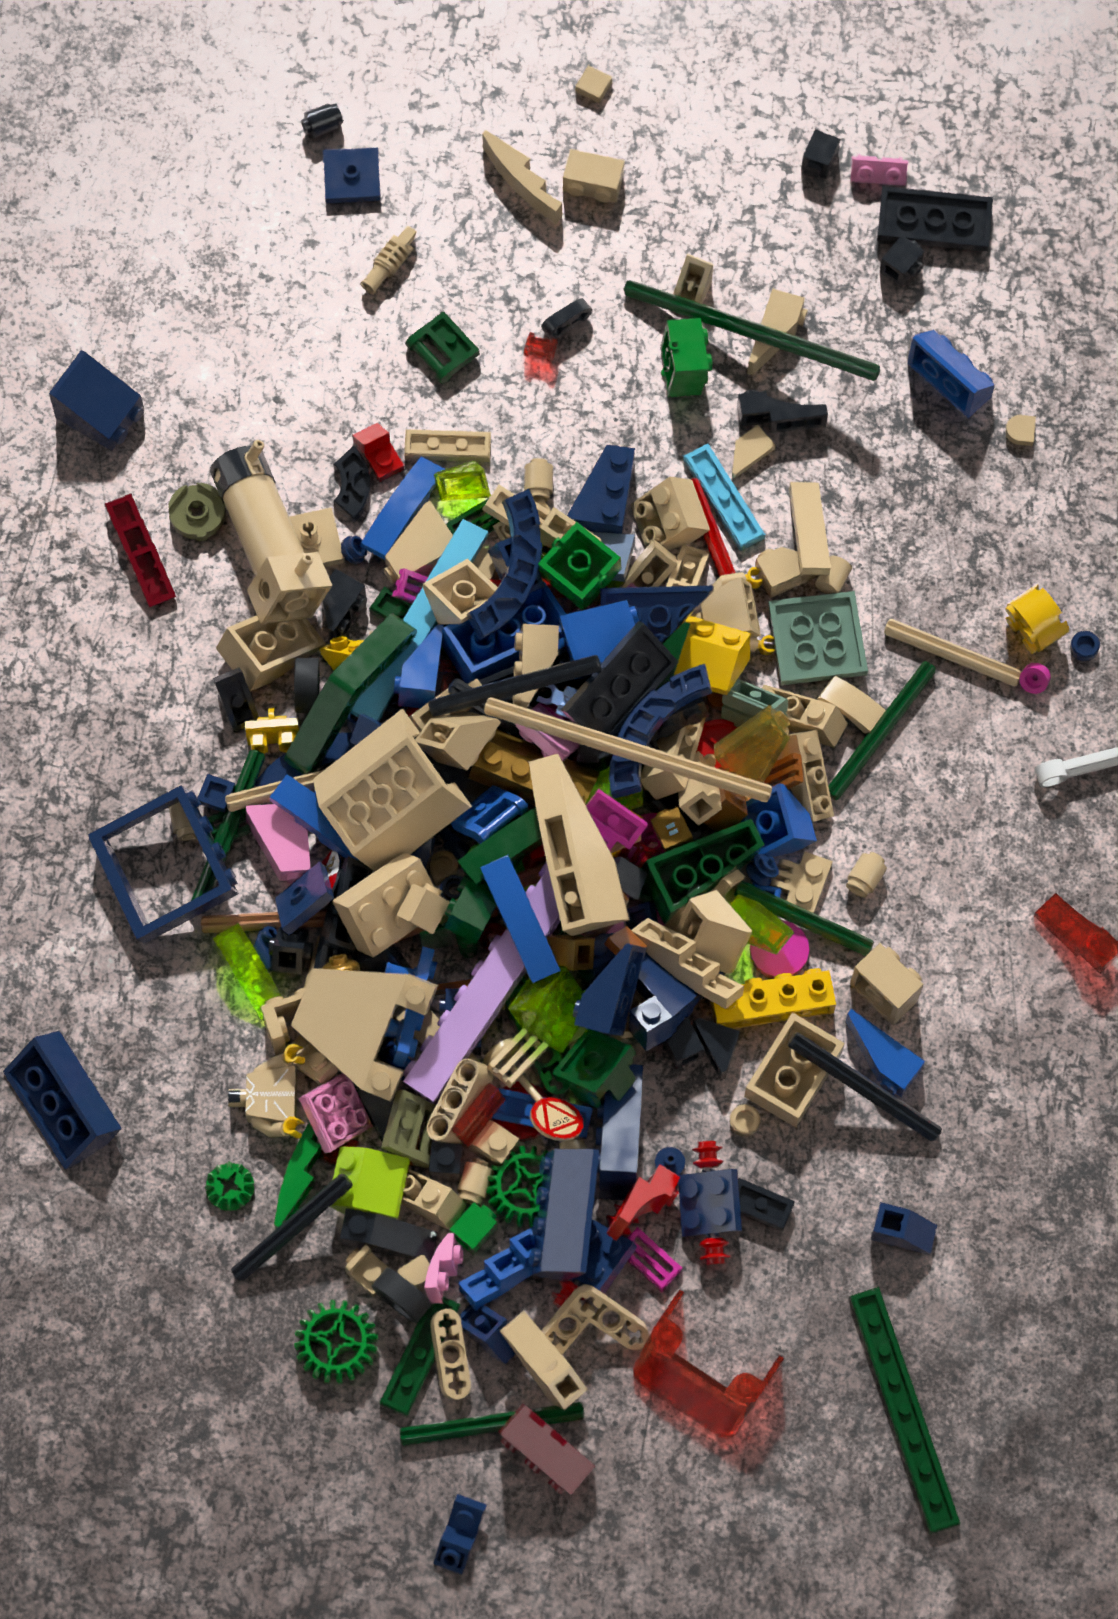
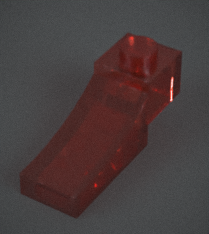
[1034,893,1118,974]

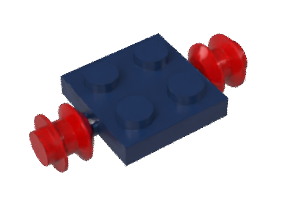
[678,1141,742,1266]
[551,1204,640,1308]

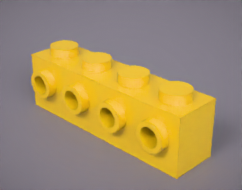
[710,968,836,1029]

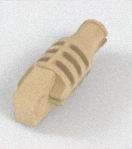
[360,226,416,294]

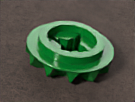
[205,1161,254,1211]

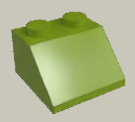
[330,1147,410,1219]

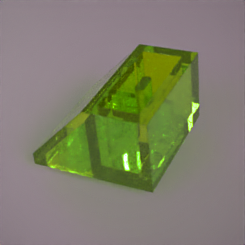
[508,966,584,1052]

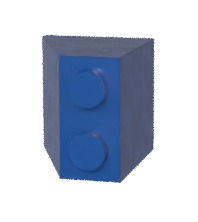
[559,600,639,681]

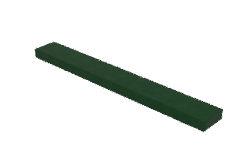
[849,1287,961,1535]

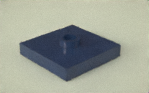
[323,147,381,204]
[275,861,334,935]

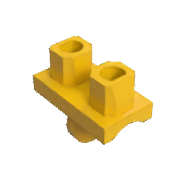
[245,708,299,754]

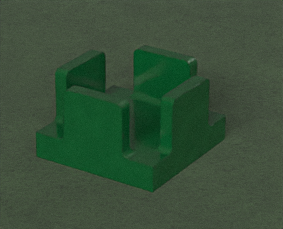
[552,1028,636,1108]

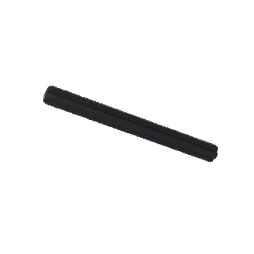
[428,655,602,717]
[788,1033,942,1141]

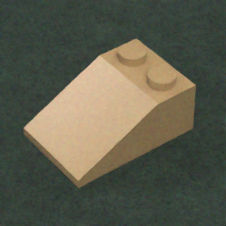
[216,615,326,692]

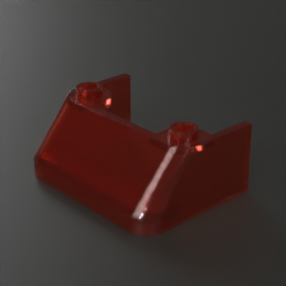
[633,1289,784,1439]

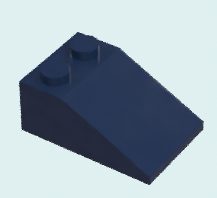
[573,943,647,1036]

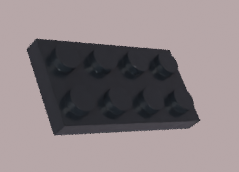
[877,186,993,252]
[561,621,679,736]

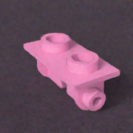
[850,154,908,186]

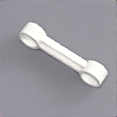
[1034,747,1118,787]

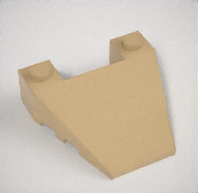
[291,968,438,1101]

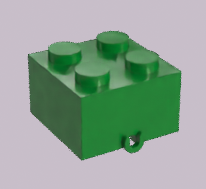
[660,318,712,397]
[538,522,622,611]

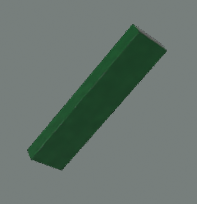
[379,1296,461,1418]

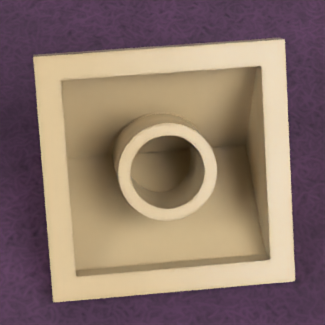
[423,559,498,625]

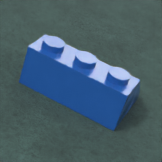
[907,330,995,418]

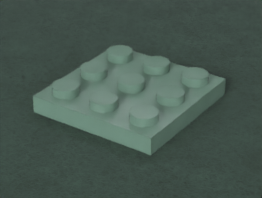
[768,591,868,686]

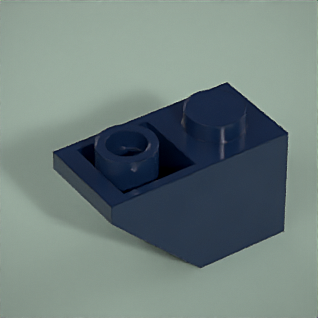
[870,1202,937,1255]

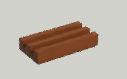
[756,753,803,790]

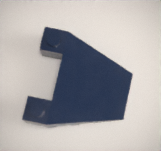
[578,933,726,1051]

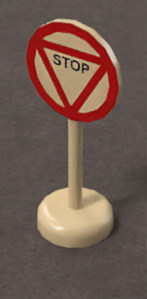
[483,1038,584,1141]

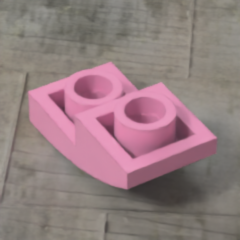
[424,1233,463,1303]

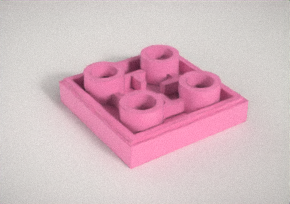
[515,703,580,762]
[299,1073,373,1153]

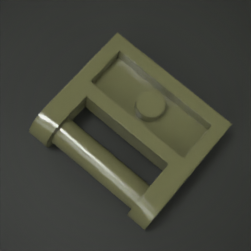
[381,1089,436,1168]

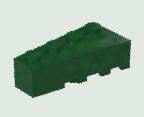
[641,819,764,924]

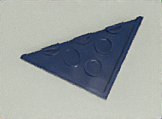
[600,585,714,644]

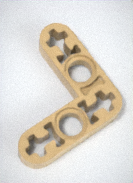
[541,1285,649,1355]

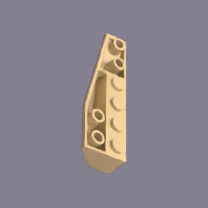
[529,754,629,936]

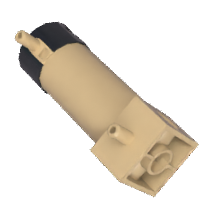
[210,440,332,624]

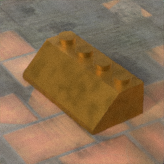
[468,729,600,807]

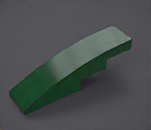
[458,807,543,887]

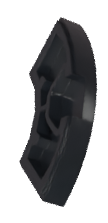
[333,445,371,523]

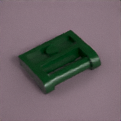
[405,311,480,384]

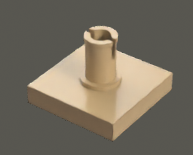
[289,507,345,567]

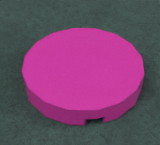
[749,920,810,979]

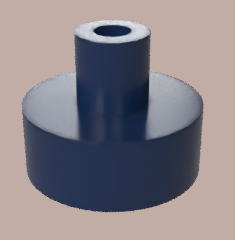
[654,1147,685,1175]

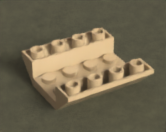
[313,709,472,871]

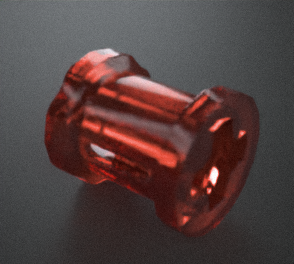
[523,332,558,363]

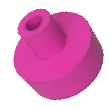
[1019,663,1051,694]

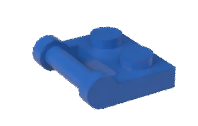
[451,785,529,844]

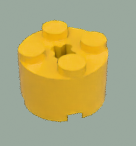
[1005,584,1069,654]

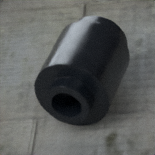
[300,102,344,138]

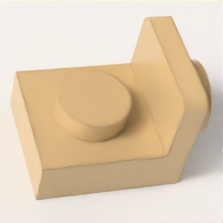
[345,1245,389,1297]

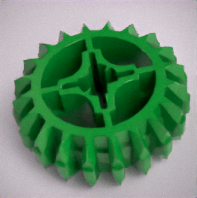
[486,1146,549,1228]
[294,1300,378,1384]

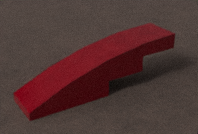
[104,493,176,608]

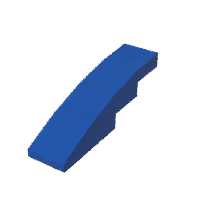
[360,456,446,560]
[270,774,359,860]
[480,855,560,983]
[458,1227,536,1310]

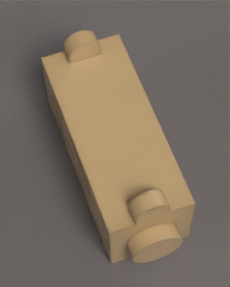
[678,751,722,826]

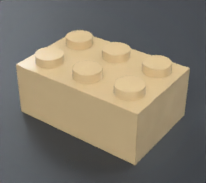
[332,852,434,957]
[744,1012,845,1127]

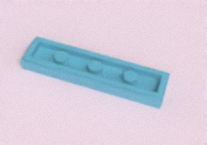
[683,444,765,551]

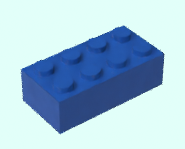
[441,582,566,684]

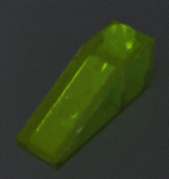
[212,923,282,1022]

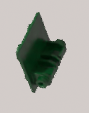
[420,923,478,959]

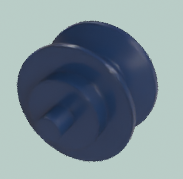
[746,854,779,886]

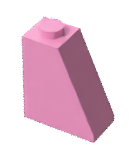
[245,804,311,884]

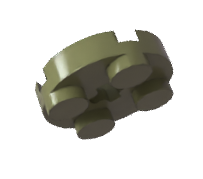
[168,483,226,541]

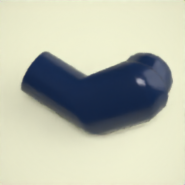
[253,926,277,973]

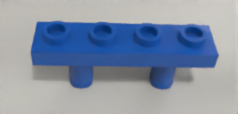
[384,947,437,1067]

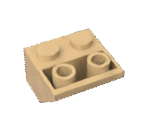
[630,476,710,550]
[415,712,501,770]
[675,890,752,974]

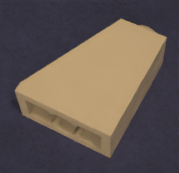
[384,501,453,584]

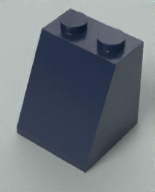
[49,350,144,451]

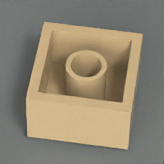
[850,943,924,1025]

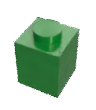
[450,1202,498,1256]

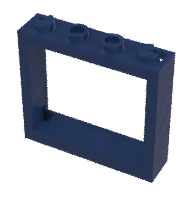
[88,785,239,943]

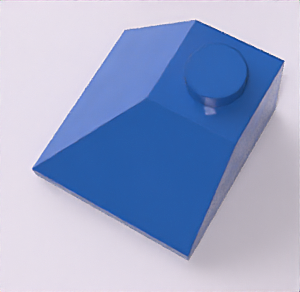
[741,783,817,861]

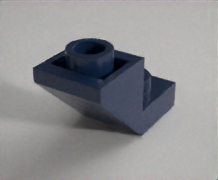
[433,1494,487,1575]

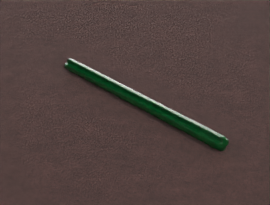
[623,280,881,381]

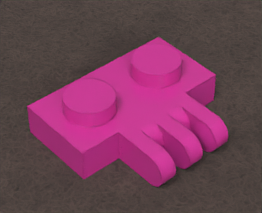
[586,789,648,851]

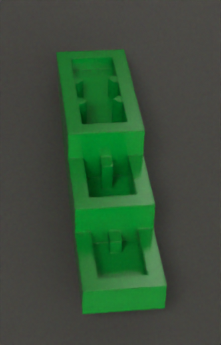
[274,1121,322,1230]

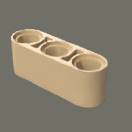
[427,1058,493,1144]

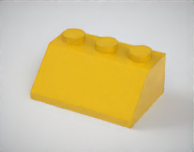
[674,616,751,695]

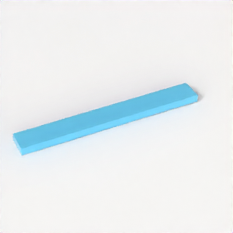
[350,519,489,722]

